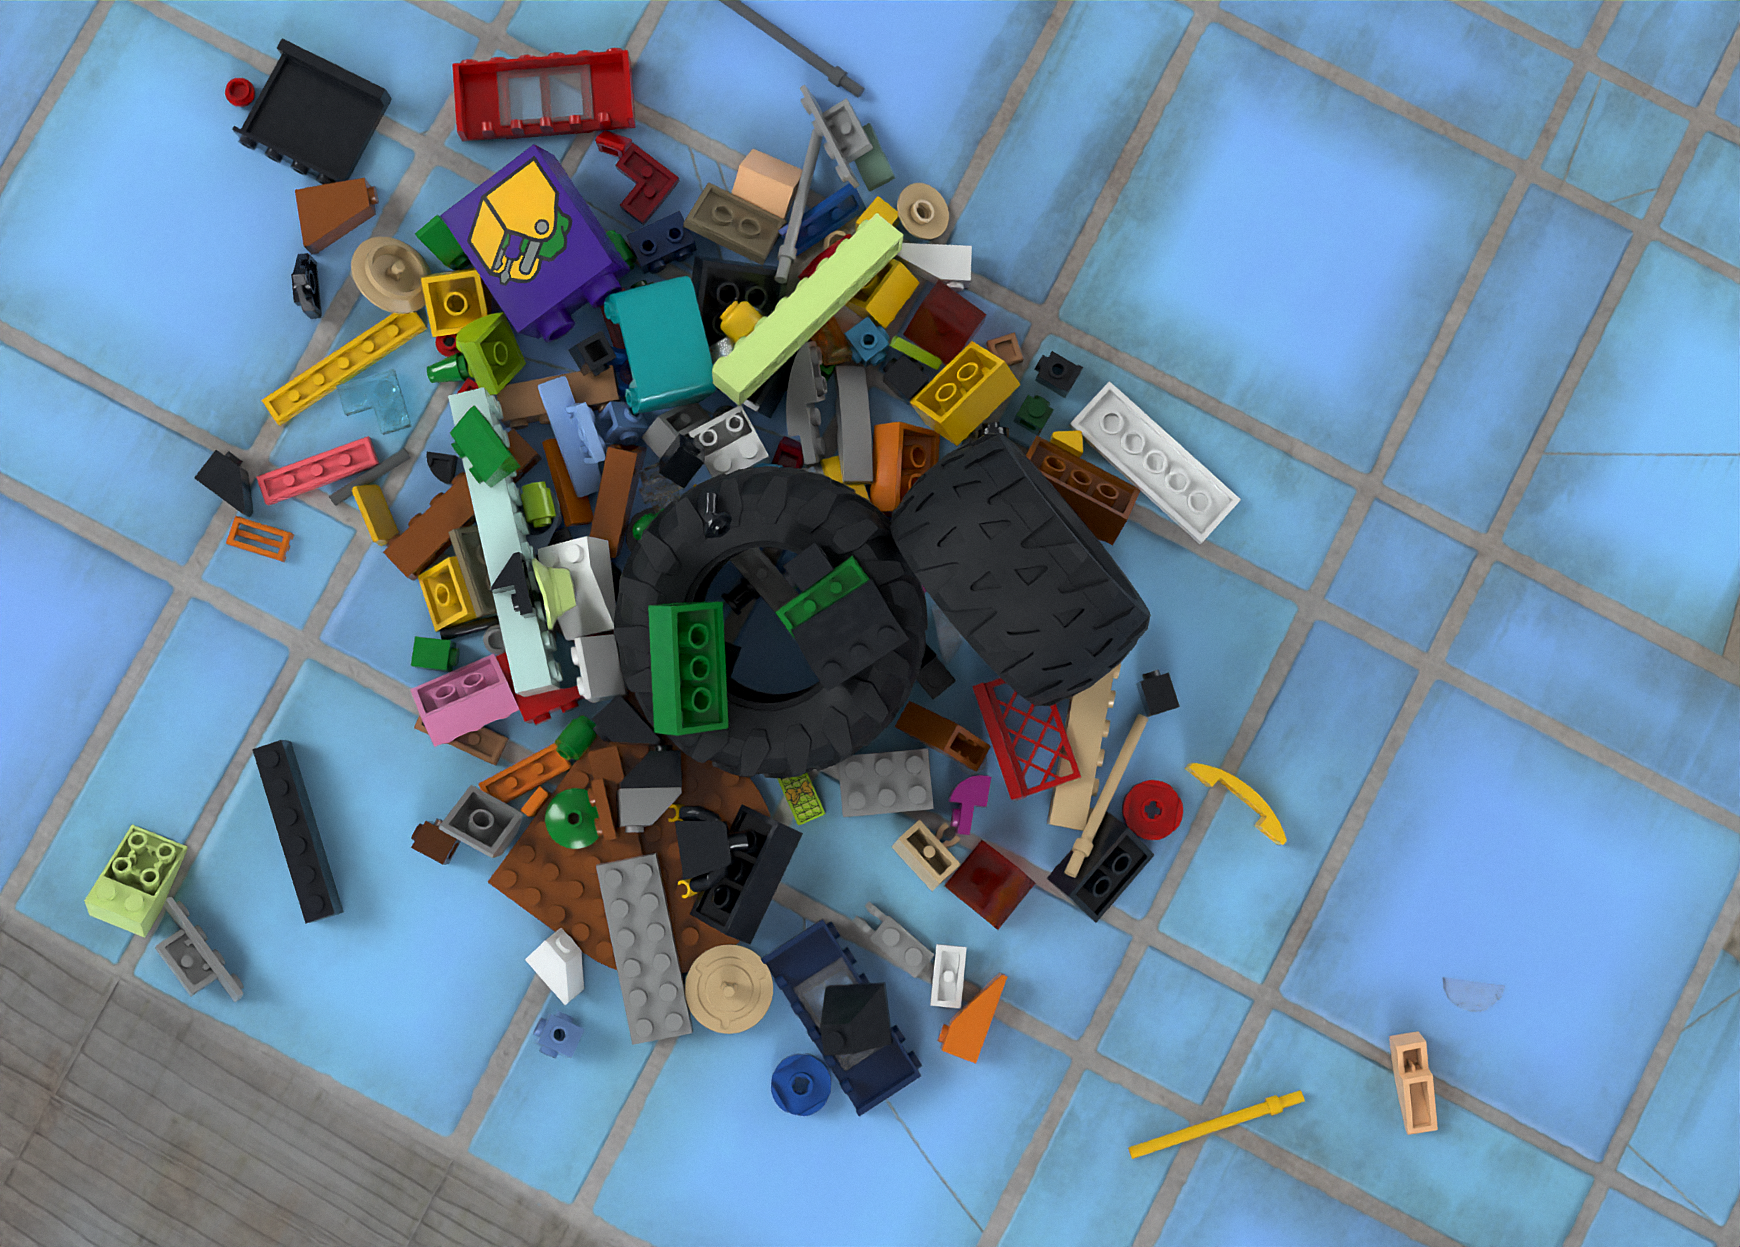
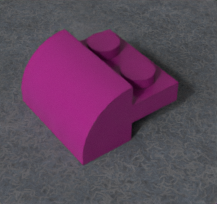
[947,775,991,836]

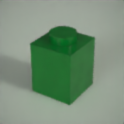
[411,636,460,672]

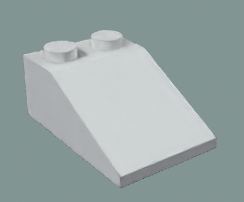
[538,536,616,641]

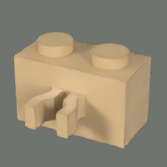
[892,819,961,891]

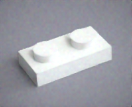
[930,944,967,1009]

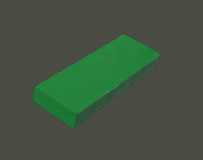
[775,556,870,638]

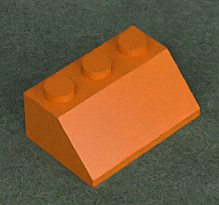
[870,422,940,517]

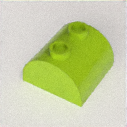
[456,312,526,395]

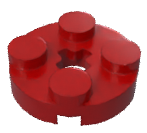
[1122,780,1183,840]

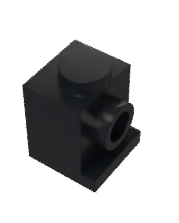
[1034,351,1083,398]

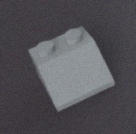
[439,785,524,858]

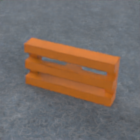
[226,516,294,562]

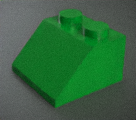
[450,405,521,488]

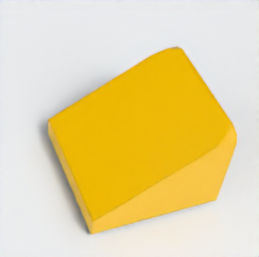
[1050,430,1083,457]

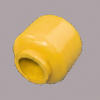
[719,301,763,344]

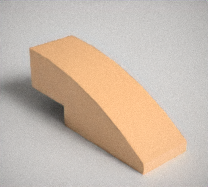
[1389,1031,1438,1135]

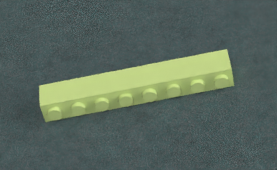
[712,213,903,406]

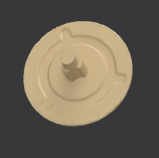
[351,237,432,314]
[685,944,773,1034]

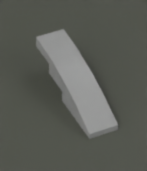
[833,366,873,484]

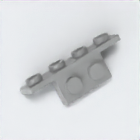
[800,85,873,188]
[155,897,244,1002]

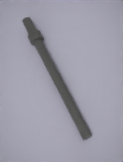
[719,0,865,98]

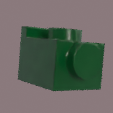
[1013,395,1054,436]

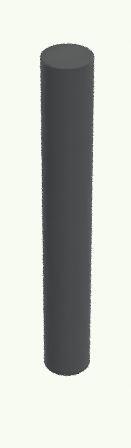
[329,448,411,506]

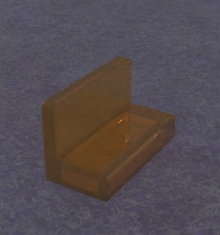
[810,316,853,366]

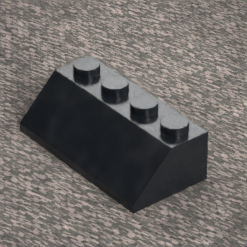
[690,804,803,945]

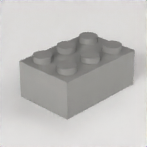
[838,749,934,817]

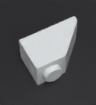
[525,928,584,1005]

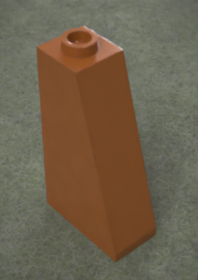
[589,443,647,561]

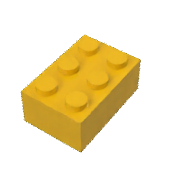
[909,341,1021,446]

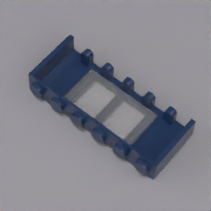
[761,918,922,1117]

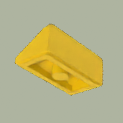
[352,484,400,546]

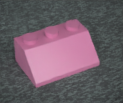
[410,654,519,747]

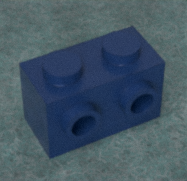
[626,211,697,274]

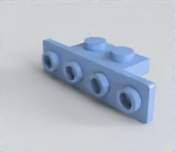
[538,376,606,497]

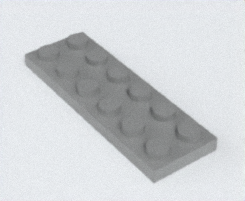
[596,853,693,1045]

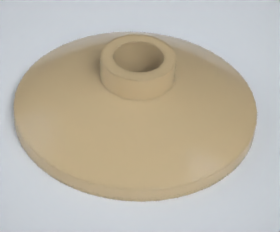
[897,183,949,240]

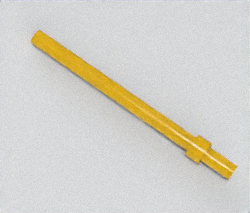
[1128,1090,1305,1159]

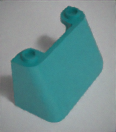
[604,276,716,414]

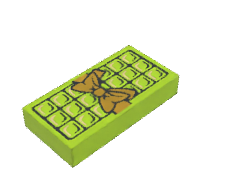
[777,773,825,826]

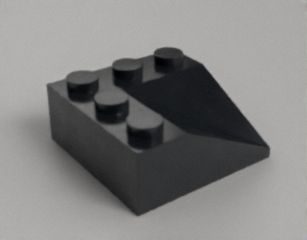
[691,256,789,354]

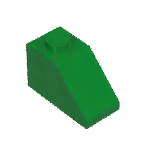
[415,215,471,271]

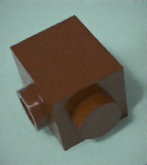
[411,818,461,865]

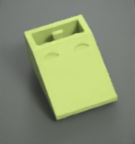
[84,825,188,938]

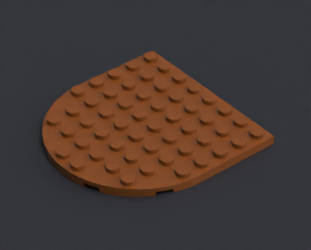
[488,690,771,973]

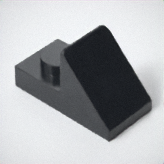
[490,552,538,618]
[917,644,956,700]

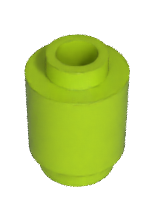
[520,481,557,528]

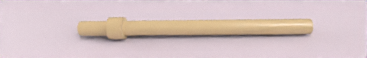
[1065,714,1148,877]

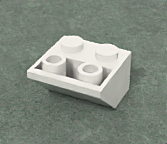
[688,405,771,478]
[571,634,629,703]

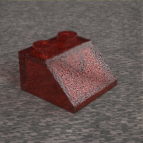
[903,280,987,366]
[944,840,1036,930]

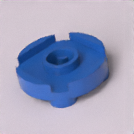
[771,1053,831,1116]

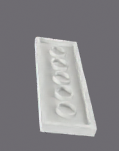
[1069,381,1241,544]

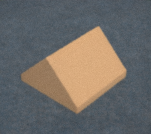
[731,149,802,220]

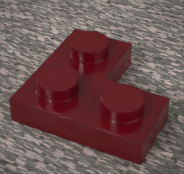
[615,143,680,226]

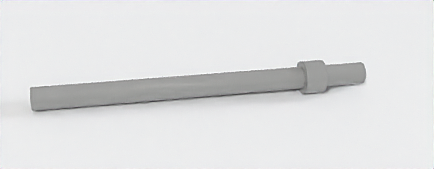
[775,129,823,283]

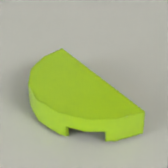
[889,336,943,370]

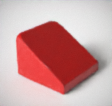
[595,131,632,158]

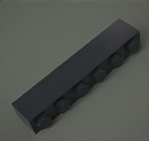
[252,740,344,924]

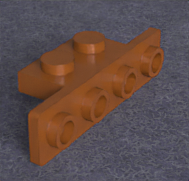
[588,746,643,861]

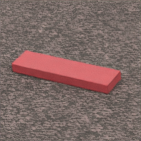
[256,436,379,506]

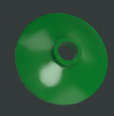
[545,788,600,849]

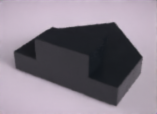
[291,253,322,319]

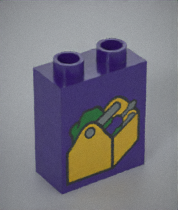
[440,144,631,343]

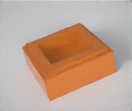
[520,786,552,817]

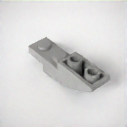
[786,341,827,465]

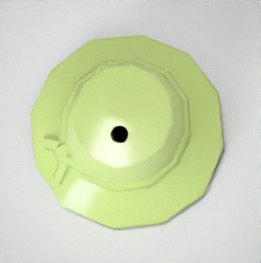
[532,558,576,630]

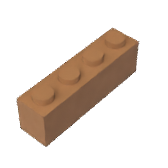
[497,365,621,430]

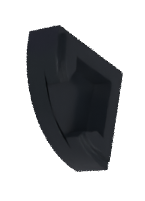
[426,451,458,486]

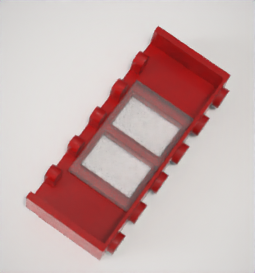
[452,48,636,142]

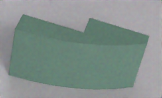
[854,123,895,192]

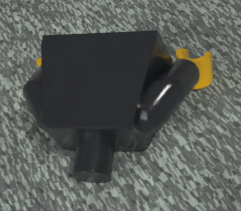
[668,804,749,898]

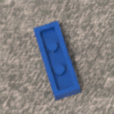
[778,183,866,256]

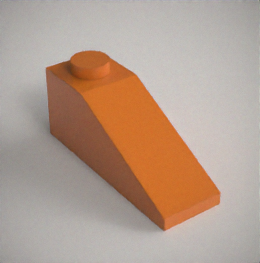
[937,972,1007,1064]

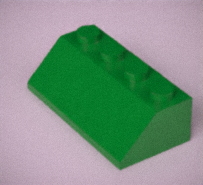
[648,601,729,736]

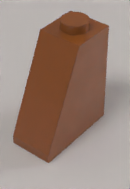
[295,177,379,255]
[895,701,991,772]

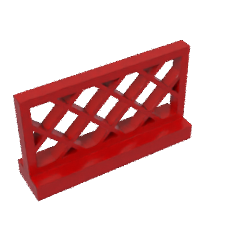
[972,678,1082,802]

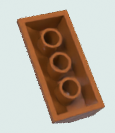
[1026,435,1140,546]

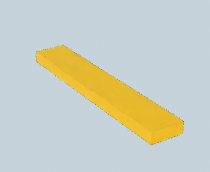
[261,312,428,426]

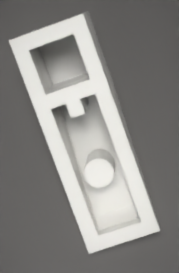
[893,243,972,292]

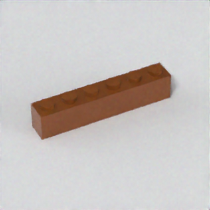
[383,429,542,581]

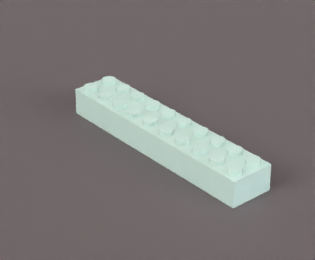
[448,387,563,697]

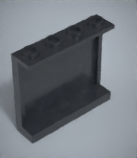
[232,38,392,185]

